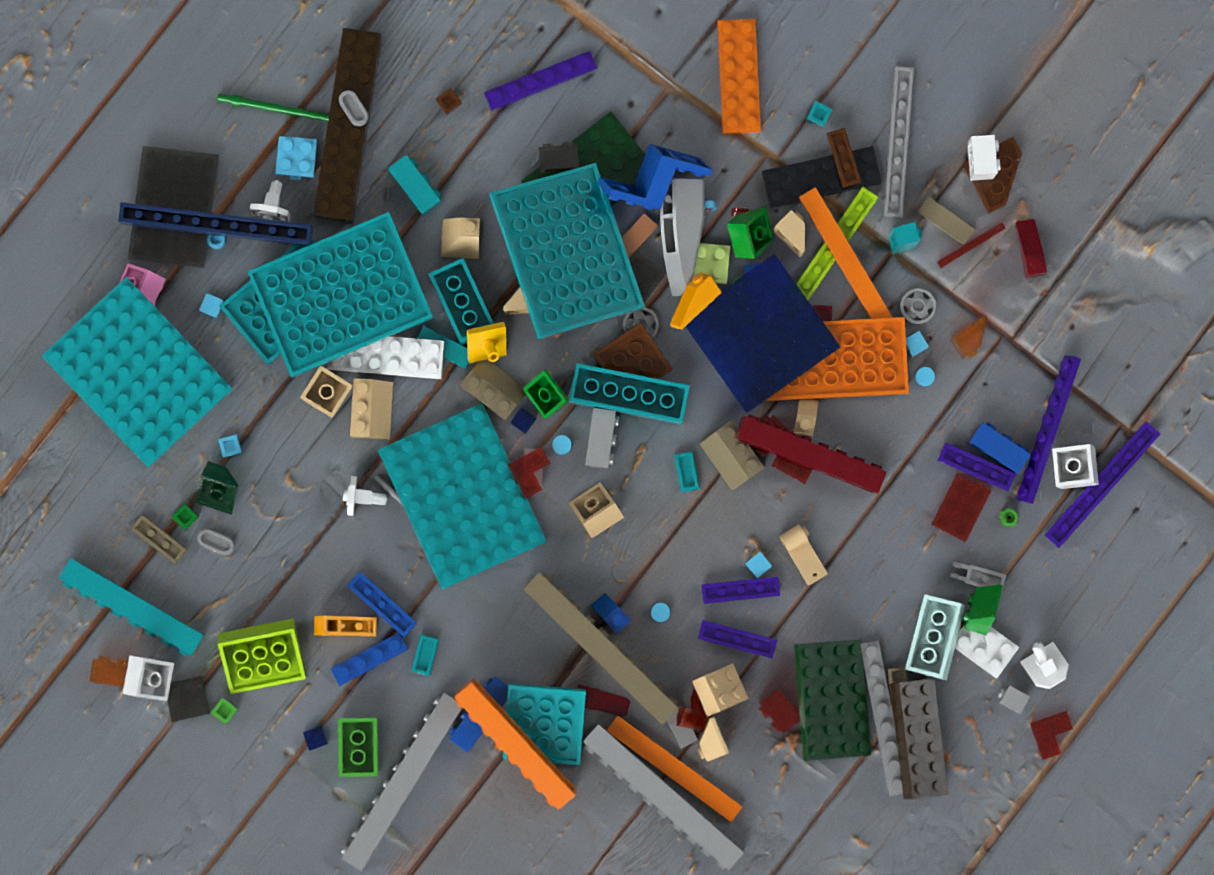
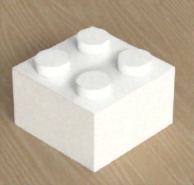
[967,135,1000,181]
[1052,444,1099,489]
[123,655,174,701]

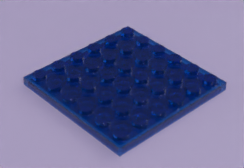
[685,254,841,414]

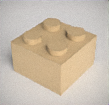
[692,663,749,717]

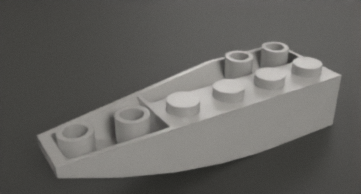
[660,179,705,297]

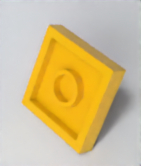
[467,322,506,363]

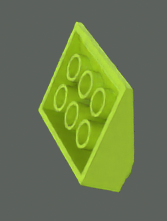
[218,618,306,694]

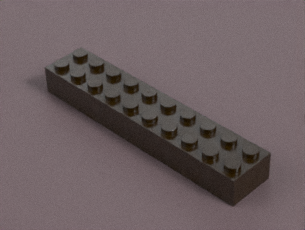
[313,28,382,223]

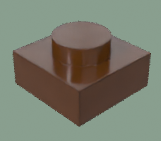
[435,88,462,115]

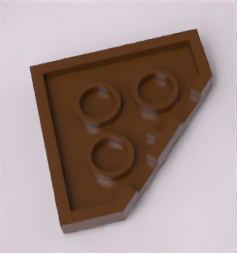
[962,137,1022,214]
[593,322,673,379]

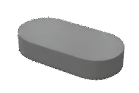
[339,90,369,126]
[197,529,235,556]

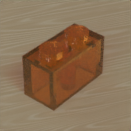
[89,656,129,687]

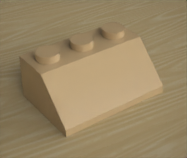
[350,378,393,440]

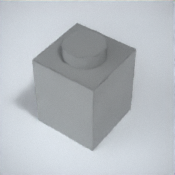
[998,685,1030,714]

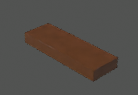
[826,128,861,188]

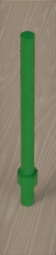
[217,94,329,122]

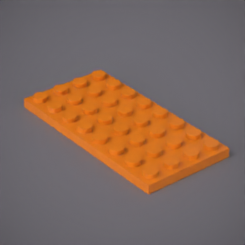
[751,317,909,402]

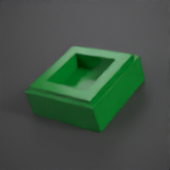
[172,503,199,531]

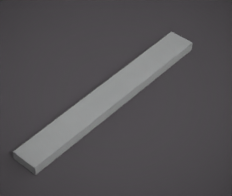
[883,66,914,219]

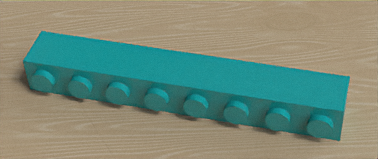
[59,558,205,657]

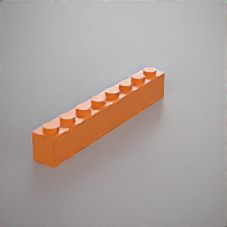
[454,677,577,810]

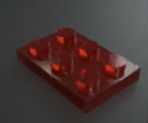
[931,473,991,542]

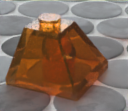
[950,315,987,359]

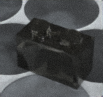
[539,142,579,173]

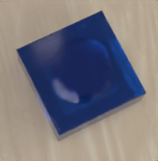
[510,408,537,434]
[303,726,328,751]

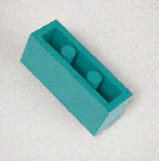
[388,155,442,216]
[888,222,922,254]

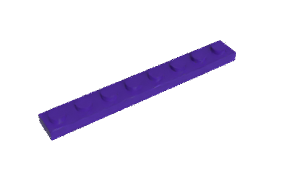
[1016,355,1081,504]
[1044,421,1160,548]

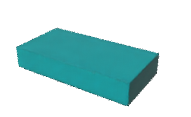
[674,451,700,493]
[411,634,439,676]

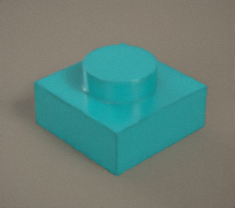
[807,101,833,127]

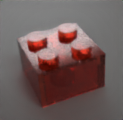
[758,689,800,734]

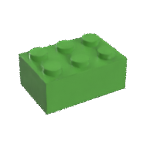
[338,718,379,777]

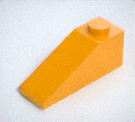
[670,272,722,330]
[314,616,377,637]

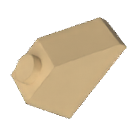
[793,399,819,438]

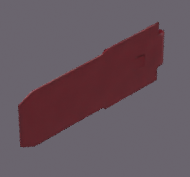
[577,684,630,717]

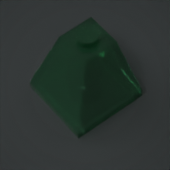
[195,461,238,515]

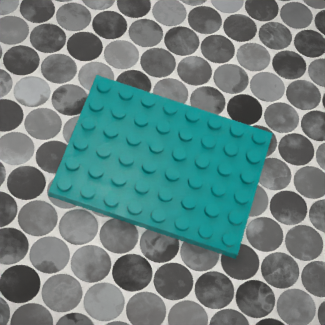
[489,163,645,340]
[247,212,433,378]
[41,277,232,468]
[378,403,547,590]

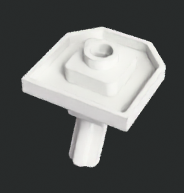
[250,180,291,222]
[343,476,388,516]
[1020,642,1069,689]

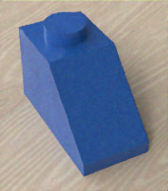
[591,593,631,634]

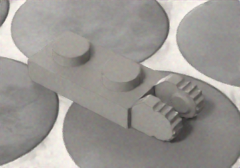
[949,562,1006,593]

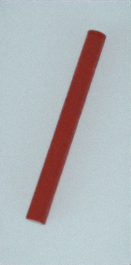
[937,222,1006,268]

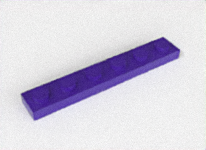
[484,51,597,111]

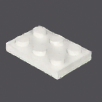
[955,622,1019,679]

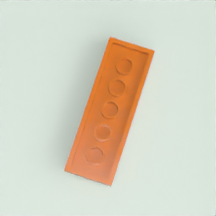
[717,19,761,134]

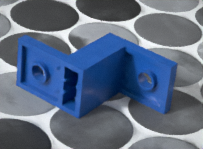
[597,144,713,210]

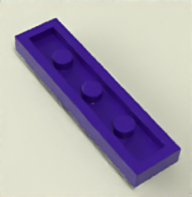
[937,443,1016,492]
[701,577,780,604]
[698,620,777,659]

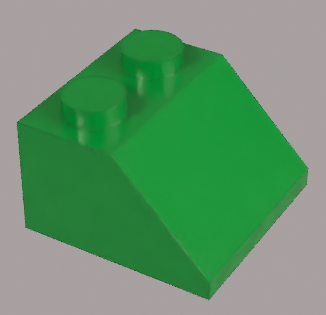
[727,207,775,259]
[523,369,569,419]
[963,584,1003,635]

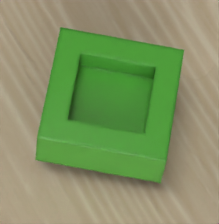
[211,698,238,725]

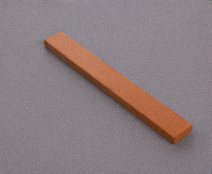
[798,187,893,319]
[607,715,742,822]

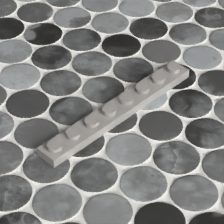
[860,641,903,796]

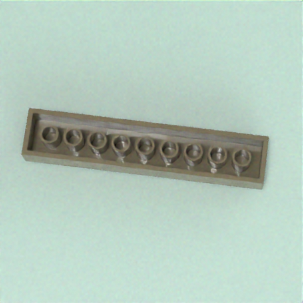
[524,572,678,725]

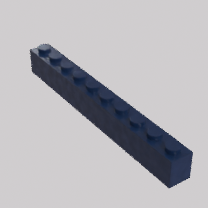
[118,202,314,246]

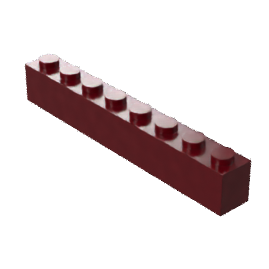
[734,414,886,494]

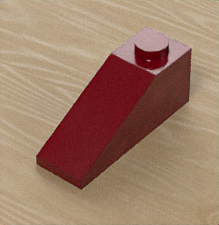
[1015,219,1047,278]

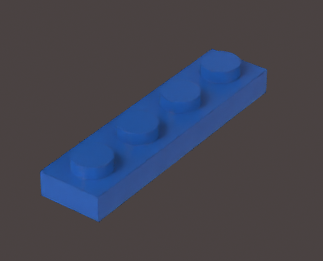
[347,572,417,638]
[331,633,408,686]

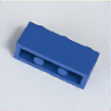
[968,422,1031,475]

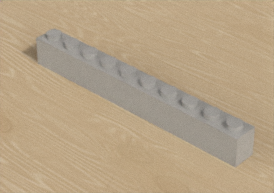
[341,693,463,871]
[583,724,744,870]

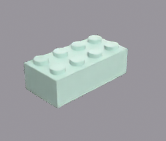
[905,595,966,681]

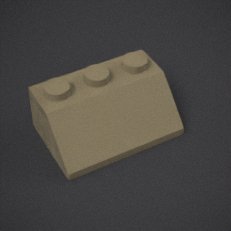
[460,360,527,422]
[700,421,764,491]

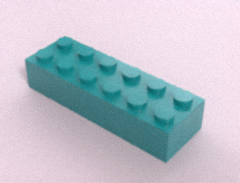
[569,363,690,425]

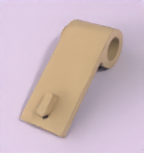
[779,524,828,586]

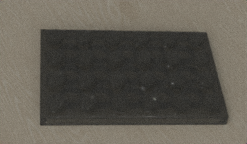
[128,146,219,268]

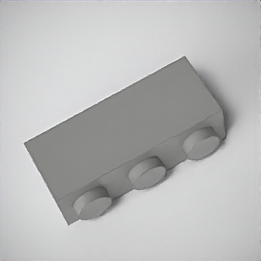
[585,408,619,469]

